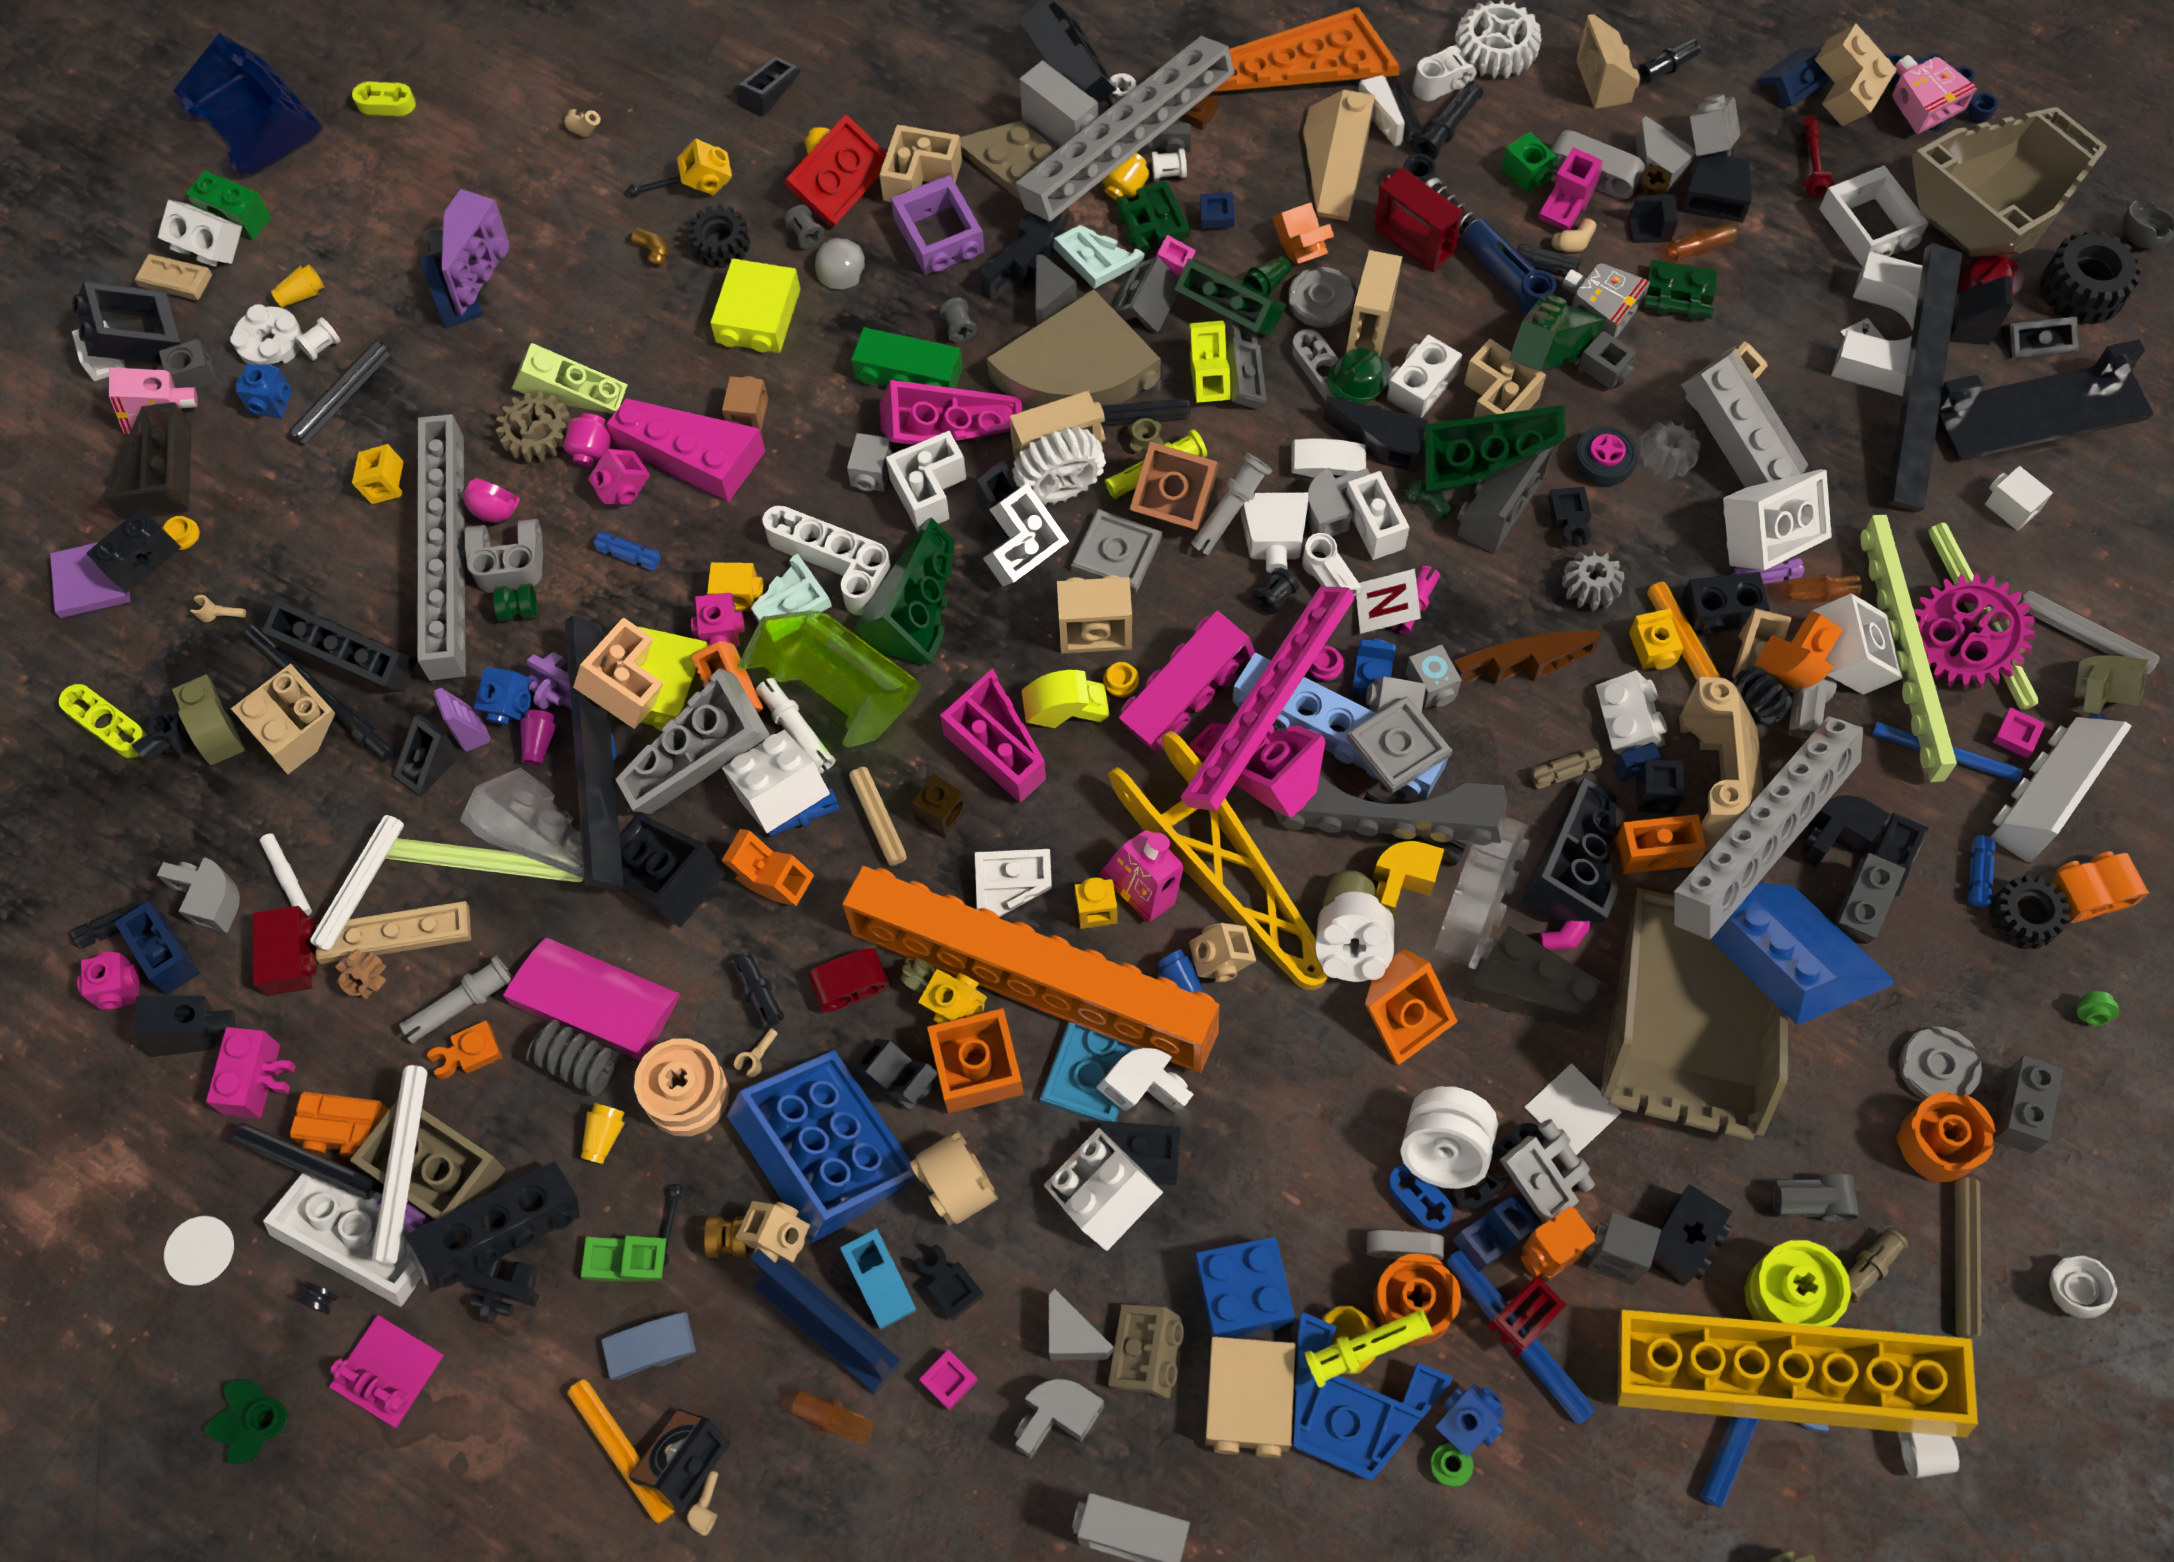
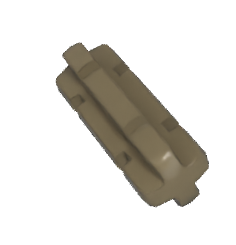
[1530,748,1603,789]

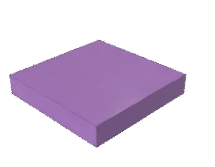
[50,543,131,618]

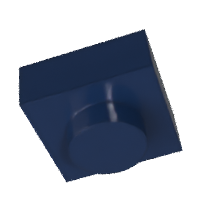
[1200,193,1235,228]
[1614,743,1661,782]

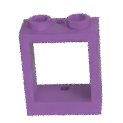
[891,175,985,276]

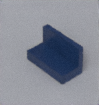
[1757,46,1831,107]
[419,254,483,328]

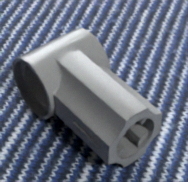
[1787,676,1837,740]

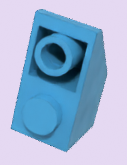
[840,1229,917,1330]

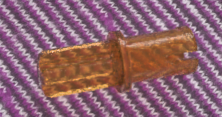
[1786,574,1861,602]
[791,1390,874,1444]

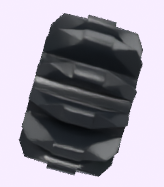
[1732,665,1793,727]

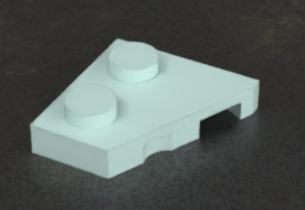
[1053,225,1144,289]
[751,554,832,640]

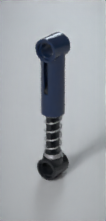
[1403,154,1556,315]

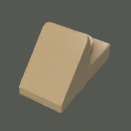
[1732,608,1792,679]

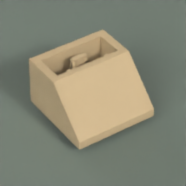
[231,664,335,774]

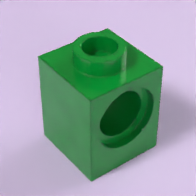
[1501,132,1556,193]

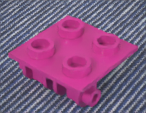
[329,1315,444,1428]

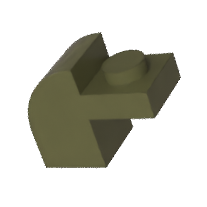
[2074,655,2149,714]
[172,674,245,765]

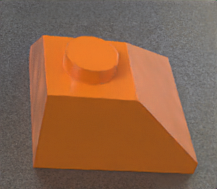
[1365,948,1458,1066]

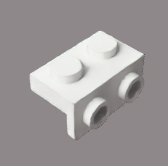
[1595,670,1667,754]

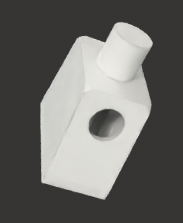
[1240,493,1309,574]

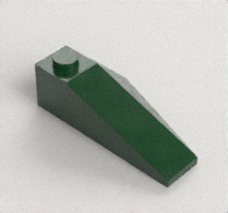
[1425,405,1566,493]
[855,517,955,665]

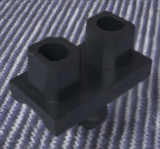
[459,1257,539,1324]

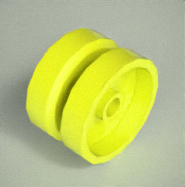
[1744,1240,1851,1327]

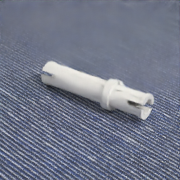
[755,678,835,773]

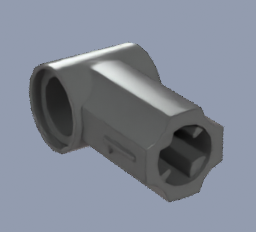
[1772,1174,1859,1222]

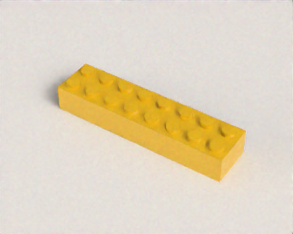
[1618,1310,1978,1438]

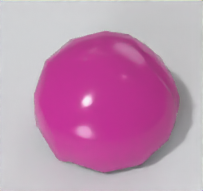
[463,478,520,523]

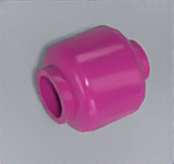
[563,413,612,467]

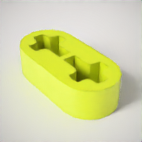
[352,82,416,116]

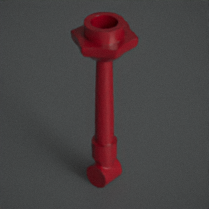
[1803,115,1836,197]

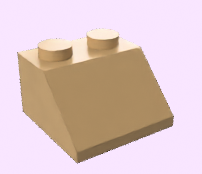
[1576,14,1639,109]

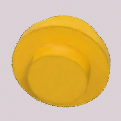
[163,516,200,550]
[1103,662,1139,697]

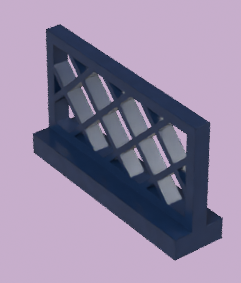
[750,1248,902,1394]

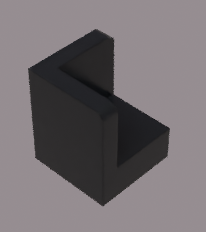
[1628,195,1678,243]

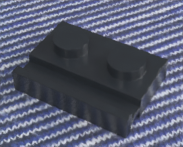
[1101,1120,1181,1185]

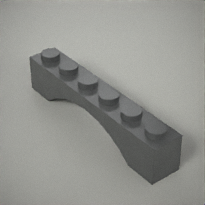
[1273,775,1508,845]

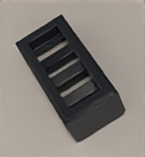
[737,56,800,117]

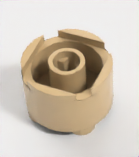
[910,1130,998,1226]

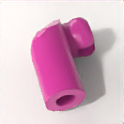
[1539,921,1590,951]

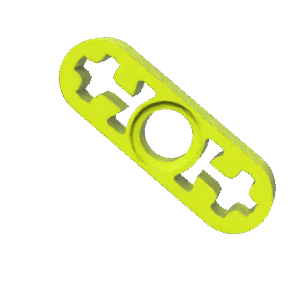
[59,684,146,758]

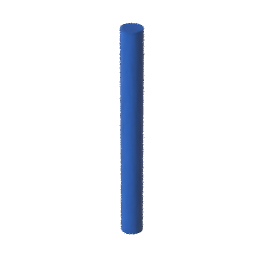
[1871,721,2023,783]

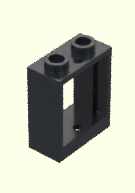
[72,282,181,364]

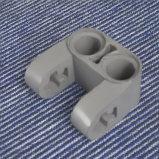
[465,519,543,593]

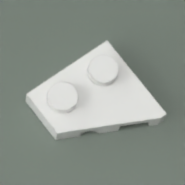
[975,849,1052,917]

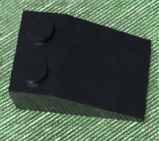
[620,813,728,928]

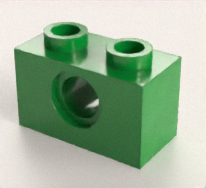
[186,170,272,241]

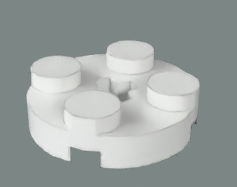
[231,304,302,365]

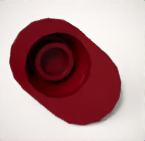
[1956,255,2024,297]

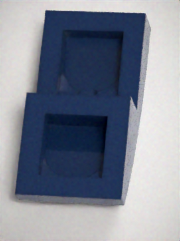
[1453,1193,1542,1272]

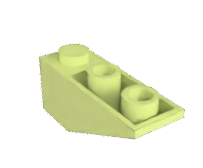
[512,343,627,414]

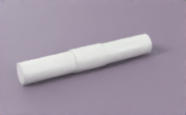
[260,834,312,916]

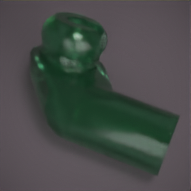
[1403,480,1453,521]

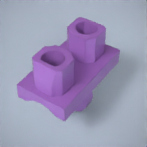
[527,652,571,709]

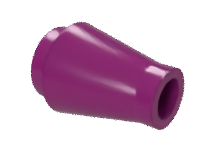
[520,710,557,766]

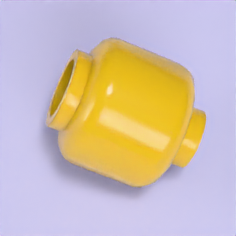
[1101,153,1149,200]

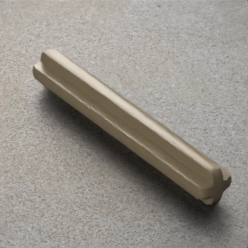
[1955,1177,1982,1339]

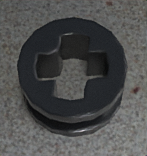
[296,1281,339,1315]

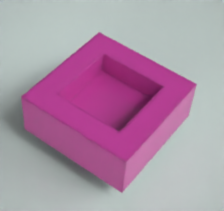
[1155,235,1196,278]
[1992,707,2045,758]
[919,1349,978,1411]

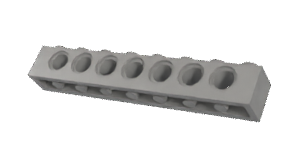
[1016,36,1235,221]
[418,414,466,681]
[1675,716,1863,940]

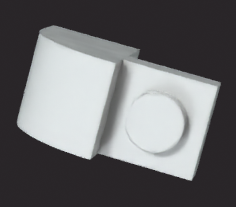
[1096,1048,1194,1114]

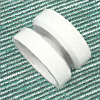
[1400,1086,1498,1189]

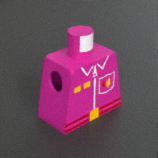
[1100,830,1183,923]

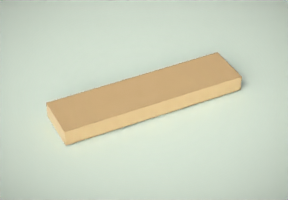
[315,901,471,964]

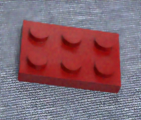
[783,114,887,229]

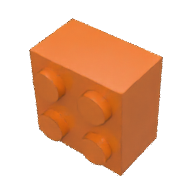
[927,1008,1024,1114]

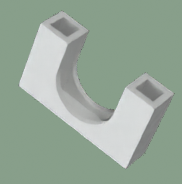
[1831,252,1922,396]

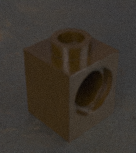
[912,774,967,838]

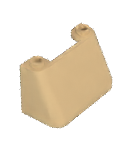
[1679,677,1763,851]

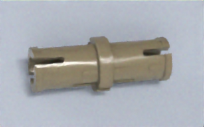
[1847,1228,1908,1303]

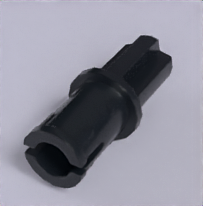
[1639,39,1701,83]

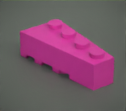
[607,398,766,502]
[1119,610,1255,754]

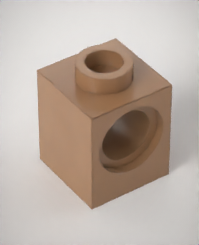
[722,376,768,432]

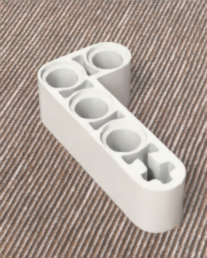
[763,506,891,615]

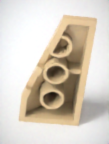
[1303,90,1375,221]

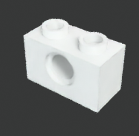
[1345,471,1410,560]

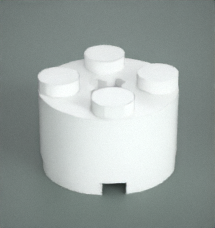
[1316,892,1394,982]

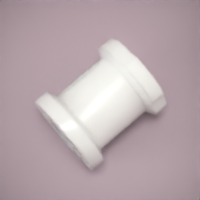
[1151,148,1187,182]
[294,317,341,361]

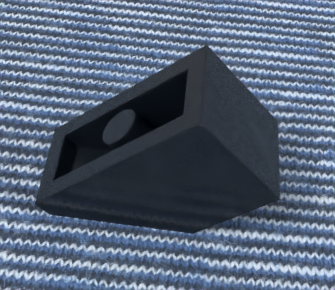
[1949,276,2013,345]

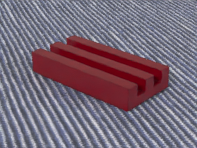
[1487,1276,1567,1357]

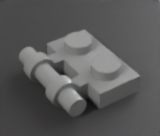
[1499,1119,1595,1224]

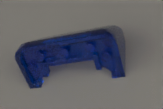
[173,32,324,175]

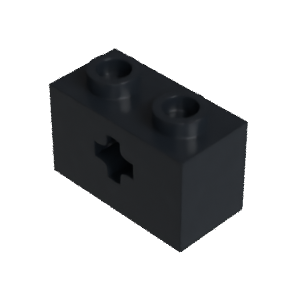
[86,507,181,593]
[1651,1184,1732,1286]

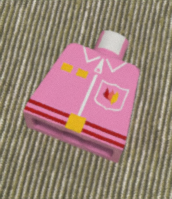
[1892,55,1977,134]
[109,368,198,434]

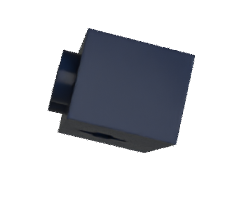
[115,901,201,995]

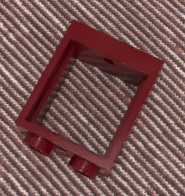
[1374,167,1463,272]

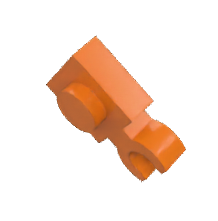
[427,1020,503,1080]

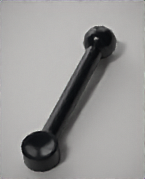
[628,176,681,197]
[662,1184,684,1267]

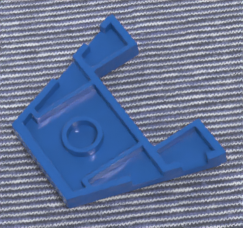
[1292,1312,1453,1481]

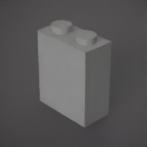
[1020,60,1098,149]

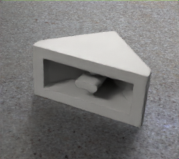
[1049,1289,1114,1361]

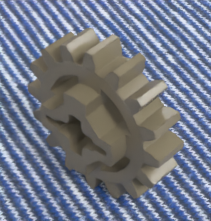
[496,391,572,462]

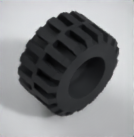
[2040,231,2142,324]

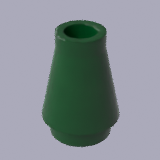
[1244,256,1292,295]

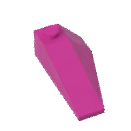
[880,380,1022,445]
[1188,723,1325,818]

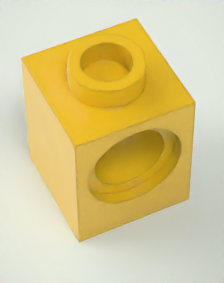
[707,562,763,611]

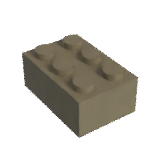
[350,1100,506,1220]

